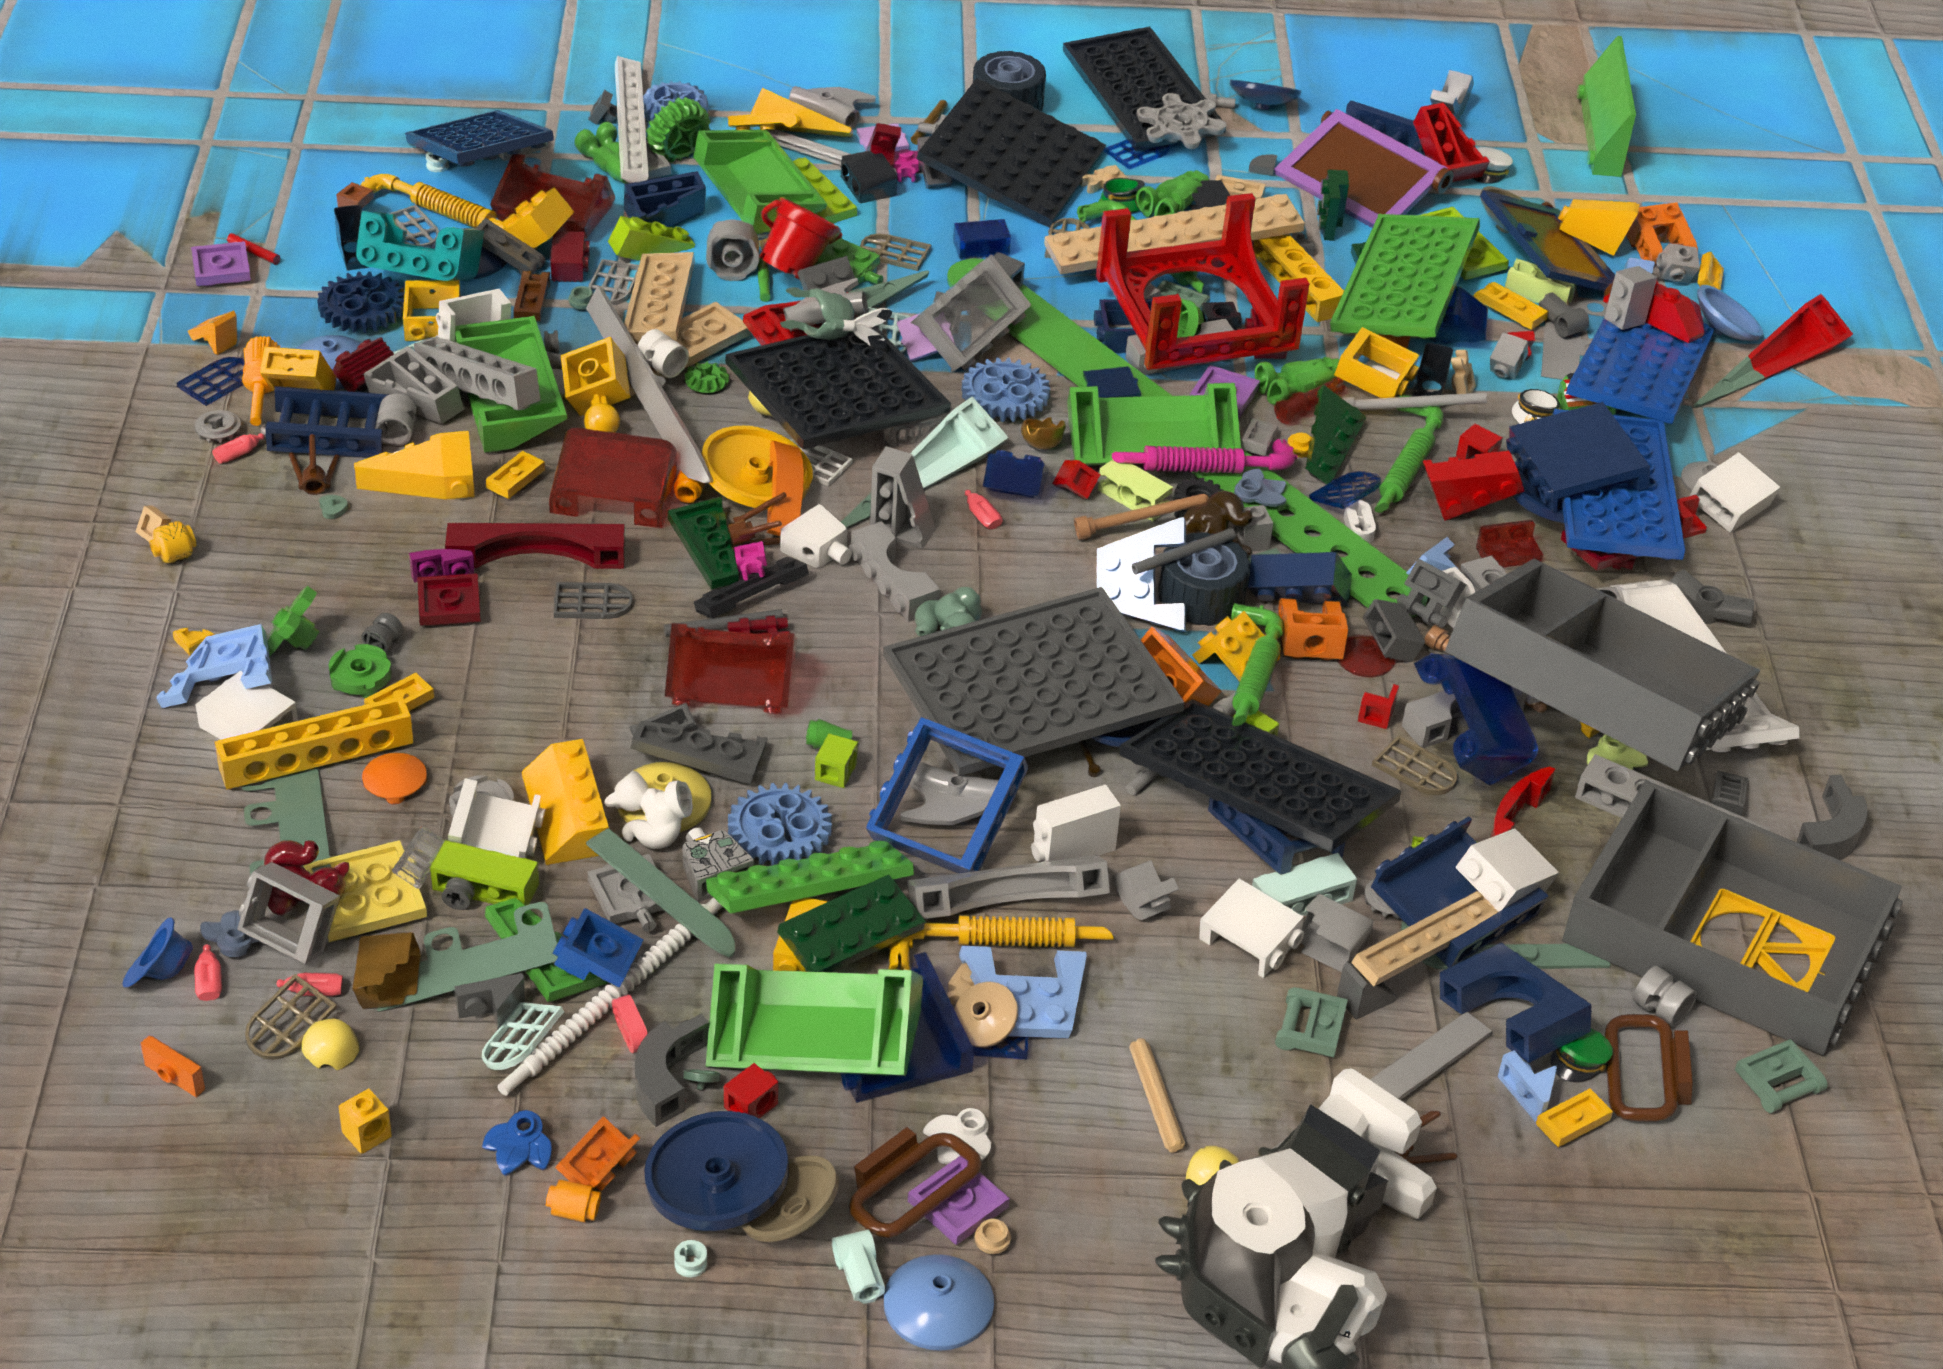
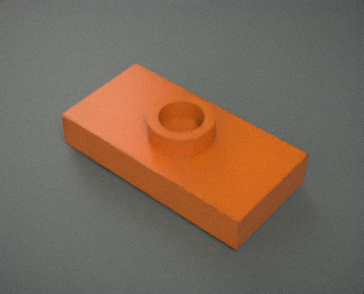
[141,1035,205,1098]

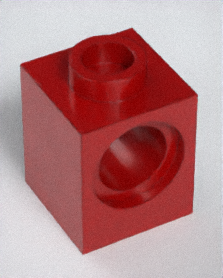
[724,1063,778,1119]

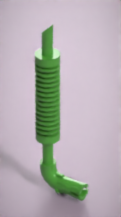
[1077,199,1204,293]
[1374,394,1444,513]
[1231,603,1284,726]

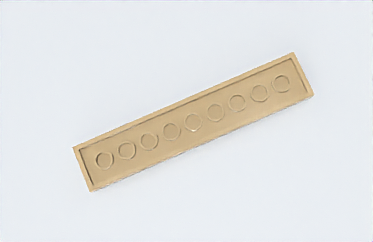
[1044,194,1305,275]

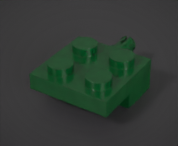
[1317,169,1349,241]

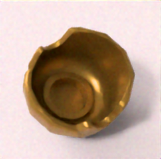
[1021,417,1066,449]

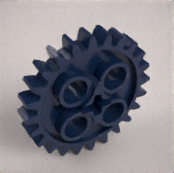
[317,271,405,333]

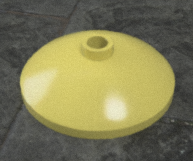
[617,762,711,832]

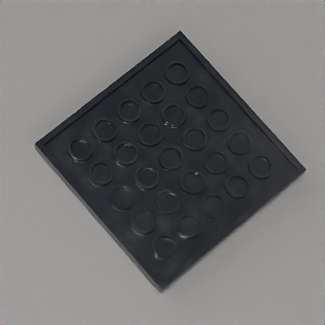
[916,78,1106,228]
[725,326,951,449]

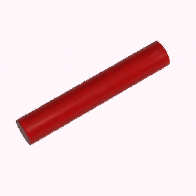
[227,233,281,265]

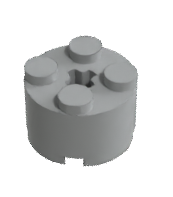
[706,220,759,281]

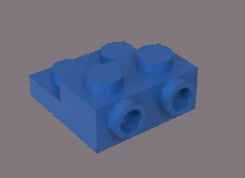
[552,908,644,987]

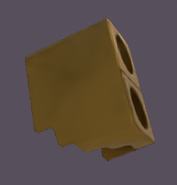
[352,932,421,1009]

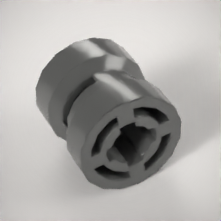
[361,613,404,653]

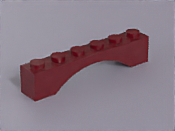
[445,523,625,569]

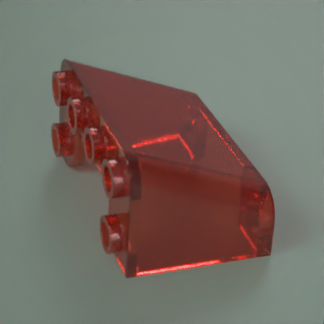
[549,428,677,528]

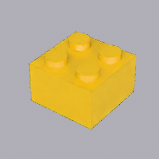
[502,187,574,249]

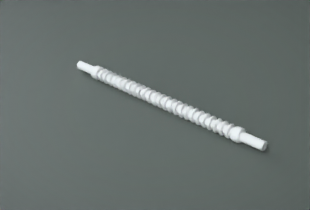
[497,897,723,1096]

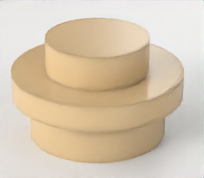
[975,1219,1011,1254]

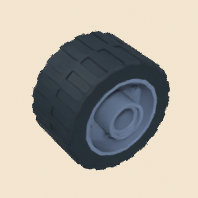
[973,51,1046,111]
[1158,532,1250,625]

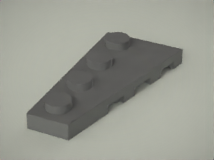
[630,720,768,784]

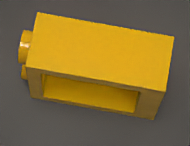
[403,280,461,341]
[1334,327,1420,398]
[260,347,337,394]

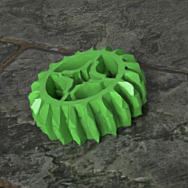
[646,97,711,163]

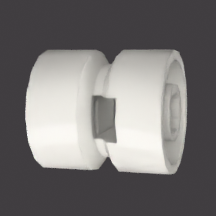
[637,329,689,378]

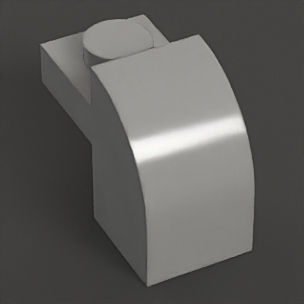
[1112,860,1179,920]

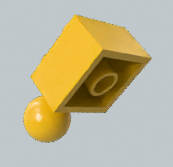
[561,337,630,439]

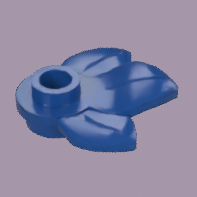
[482,1110,552,1176]

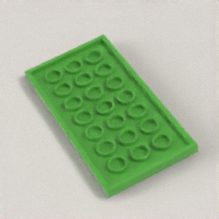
[1330,214,1480,338]

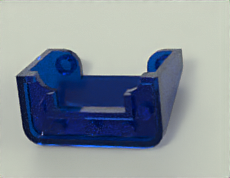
[1414,654,1538,785]

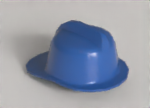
[122,917,193,988]

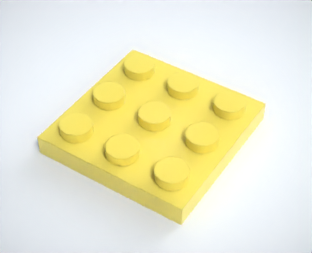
[303,840,427,942]

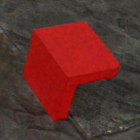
[1456,423,1503,460]
[1052,460,1101,499]
[1677,495,1707,539]
[1357,684,1399,729]

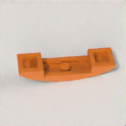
[767,440,804,536]

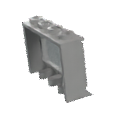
[910,255,1031,372]

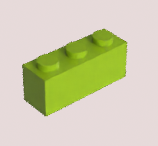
[430,840,539,906]

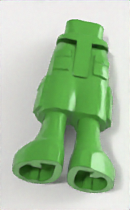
[574,122,629,184]
[1136,170,1209,217]
[1255,357,1339,405]

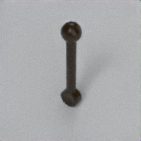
[1079,740,1101,777]

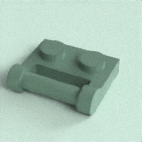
[1275,987,1348,1057]
[1735,1039,1827,1113]

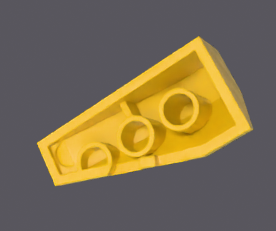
[750,88,854,138]
[354,431,475,499]

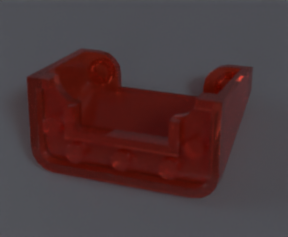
[490,154,615,239]
[664,623,797,714]

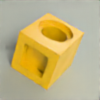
[338,1088,392,1154]

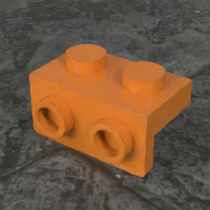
[555,1116,640,1191]

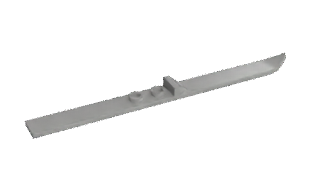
[586,286,713,483]
[1272,1012,1492,1149]

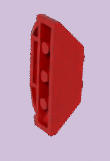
[1603,281,1704,343]

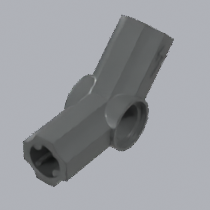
[1669,569,1754,625]

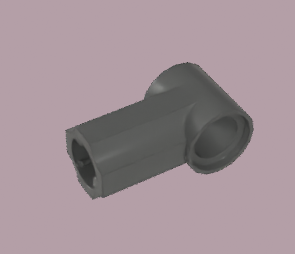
[1539,292,1589,337]

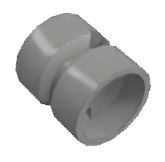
[375,394,417,447]
[1633,965,1697,1027]

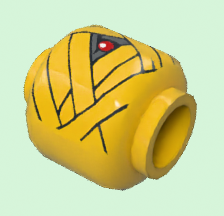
[149,521,197,563]

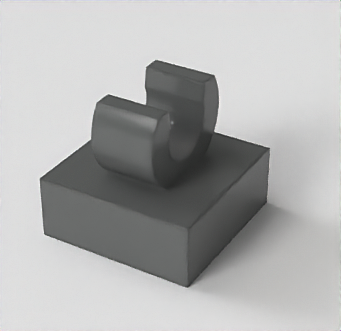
[588,90,617,125]

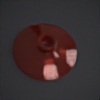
[1337,635,1395,677]

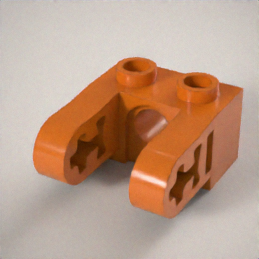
[1626,202,1698,265]
[1278,598,1348,660]

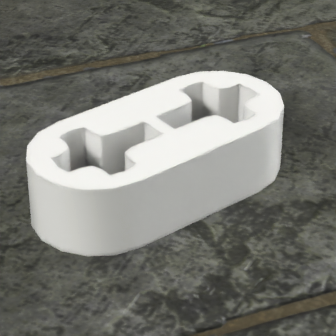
[1344,499,1376,544]

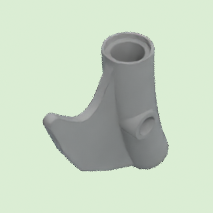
[789,86,876,129]
[783,278,868,332]
[900,762,999,825]

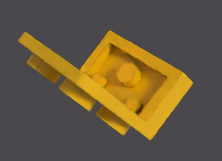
[1192,611,1280,682]

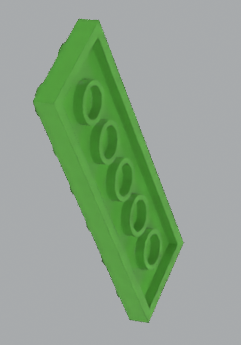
[706,841,914,914]

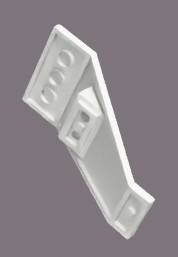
[1610,579,1799,752]

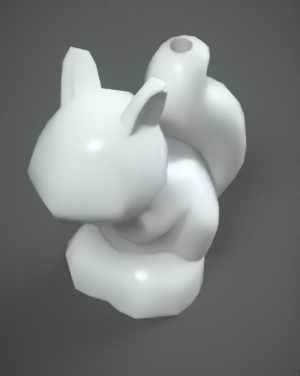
[604,771,693,849]

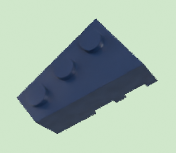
[624,171,706,227]
[1248,552,1352,607]

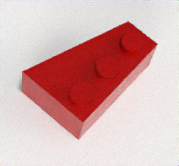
[1413,102,1490,182]
[1423,451,1525,521]

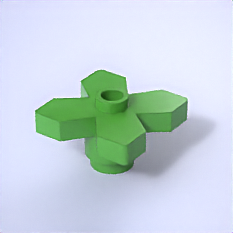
[267,585,319,657]

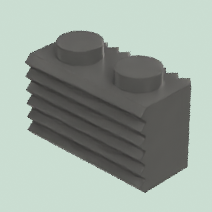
[1363,599,1425,662]

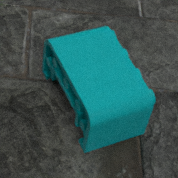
[356,211,484,281]

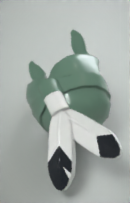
[780,287,892,349]

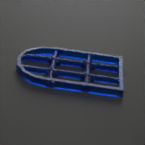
[1104,139,1170,170]
[176,357,245,406]

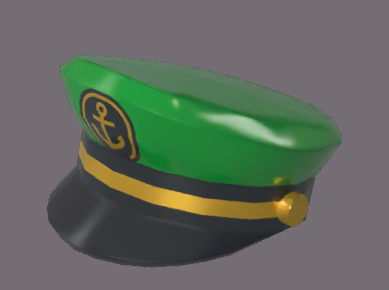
[1101,178,1145,213]
[1550,1028,1613,1082]

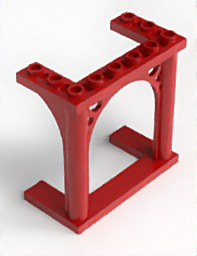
[1096,193,1310,370]

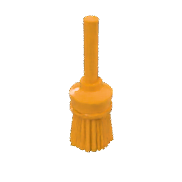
[242,336,280,426]

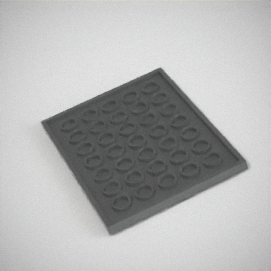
[883,587,1184,776]

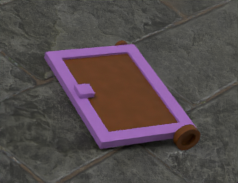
[1274,109,1454,228]

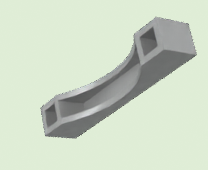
[908,855,1110,919]

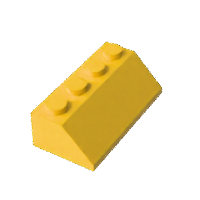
[522,739,609,865]

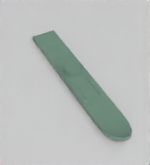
[586,828,735,957]
[1422,943,1610,970]

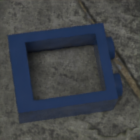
[1094,299,1152,353]

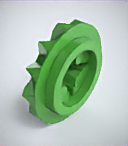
[685,362,729,393]

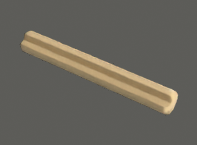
[1129,1038,1185,1153]

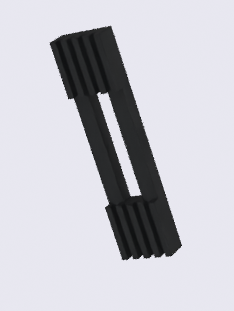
[694,557,809,619]

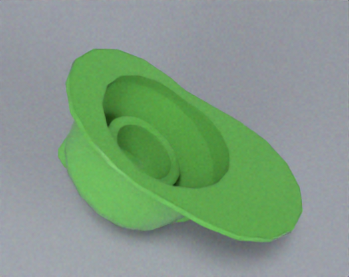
[1177,299,1204,338]

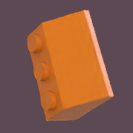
[1140,627,1222,706]

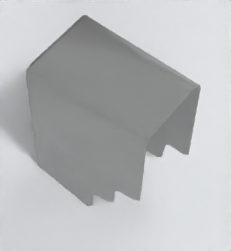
[1301,893,1373,972]

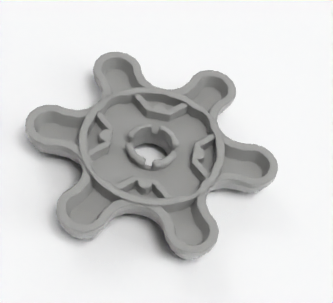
[1137,93,1226,149]

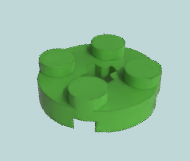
[328,644,392,698]

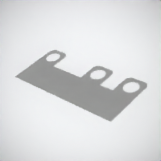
[1541,296,1608,380]

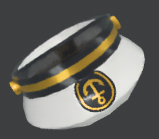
[1473,147,1513,183]
[1512,389,1561,424]

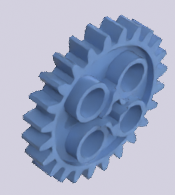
[961,357,1050,422]
[728,783,832,865]

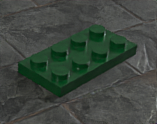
[777,874,926,972]

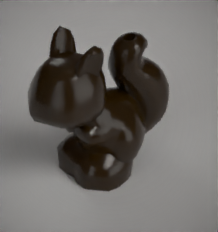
[1183,491,1253,556]

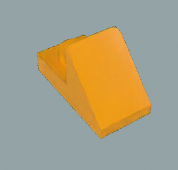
[187,310,237,355]

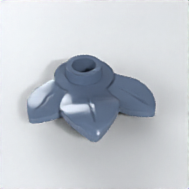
[1234,468,1286,507]
[200,910,259,957]

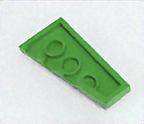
[485,898,608,1002]

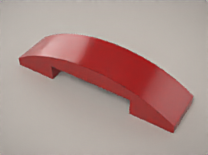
[1490,766,1555,838]

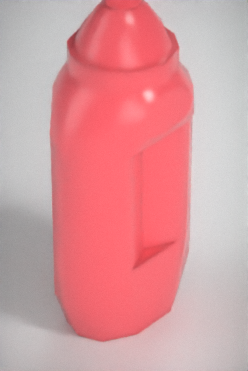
[212,433,264,464]
[965,490,1003,529]
[194,944,222,1001]
[277,972,343,997]

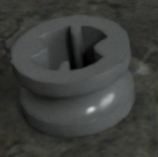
[544,330,559,354]
[441,877,475,910]

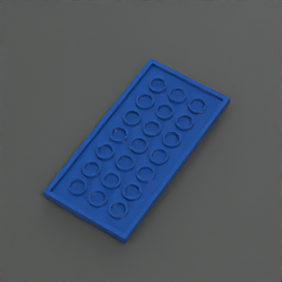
[1566,318,1715,424]
[1553,409,1685,560]

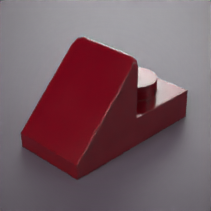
[866,123,901,166]

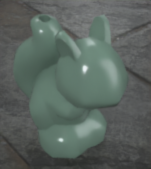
[915,587,983,636]

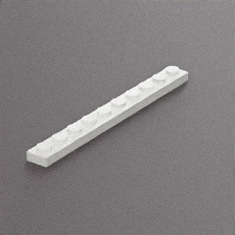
[615,56,649,183]

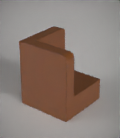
[336,182,374,208]

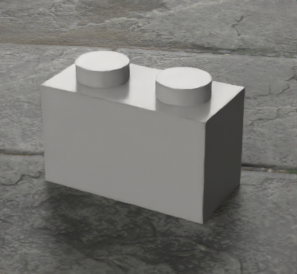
[1604,266,1657,330]

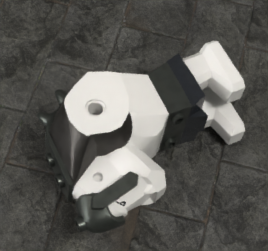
[1155,1068,1437,1369]

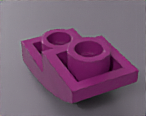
[409,549,474,582]

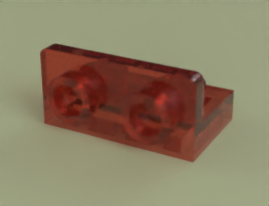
[1476,520,1543,568]

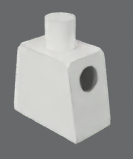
[780,504,852,568]

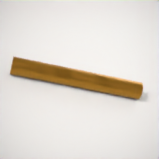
[911,100,948,144]

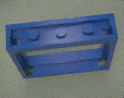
[866,717,1028,873]

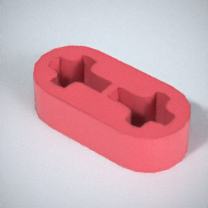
[612,995,648,1053]

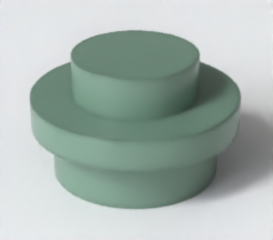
[568,286,593,310]

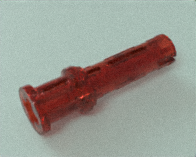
[1274,377,1345,424]

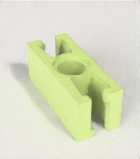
[1505,259,1576,304]
[1098,459,1173,522]

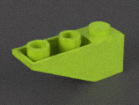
[608,216,695,261]

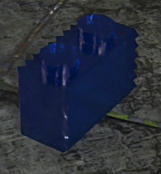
[953,219,1011,260]

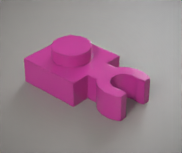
[893,149,918,182]
[734,541,767,581]

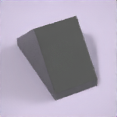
[1337,961,1398,1020]

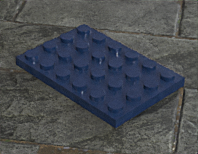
[405,110,554,167]

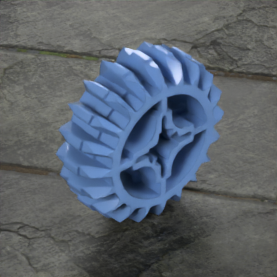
[643,81,708,123]

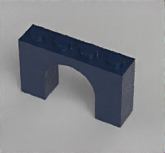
[1440,943,1592,1063]

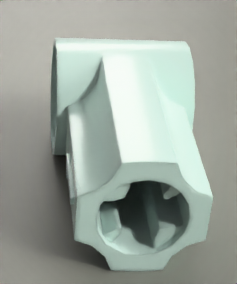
[832,1229,885,1304]

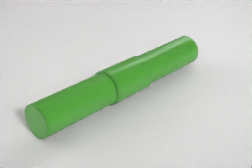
[758,253,771,302]

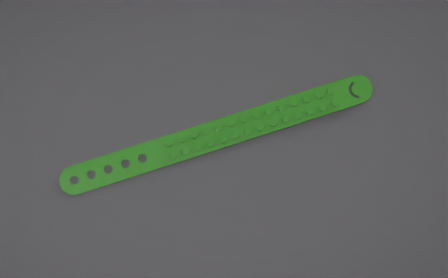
[947,259,1428,618]

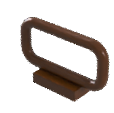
[1604,1014,1693,1122]
[849,1127,982,1238]

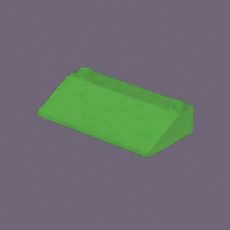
[1577,36,1636,177]
[693,130,827,234]
[455,316,567,453]
[1067,383,1241,466]
[705,964,923,1076]

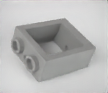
[237,862,340,964]

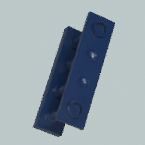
[1346,100,1424,153]
[265,386,389,458]
[1208,798,1345,875]

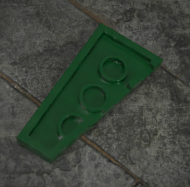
[1305,384,1366,485]
[668,497,739,590]

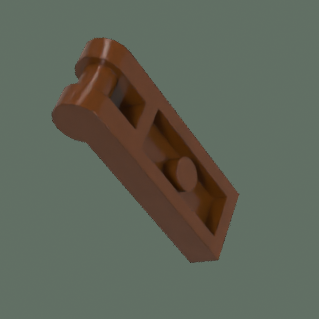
[513,271,550,322]

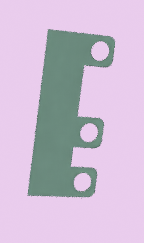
[241,767,331,875]
[377,902,558,1012]

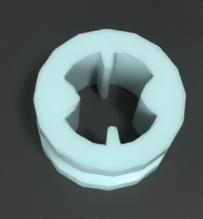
[426,152,449,173]
[674,1240,707,1278]

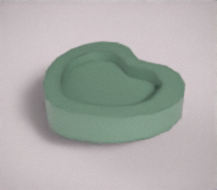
[319,495,348,519]
[683,1069,721,1090]

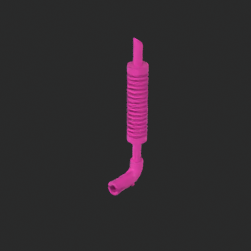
[1112,439,1297,474]

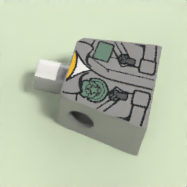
[682,828,754,902]

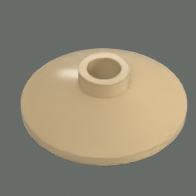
[953,982,1018,1047]

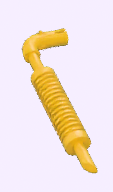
[360,174,504,228]
[886,916,1114,970]

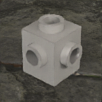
[1656,243,1700,283]

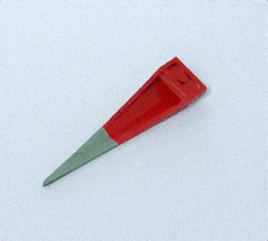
[742,270,929,346]
[1693,293,1853,408]

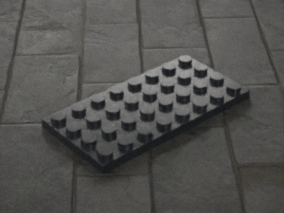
[1063,26,1226,151]
[1120,699,1401,852]

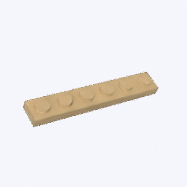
[1351,891,1498,986]

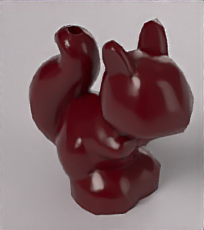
[264,840,350,916]

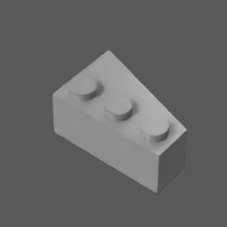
[363,346,464,424]
[870,447,936,549]

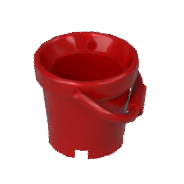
[759,197,842,280]

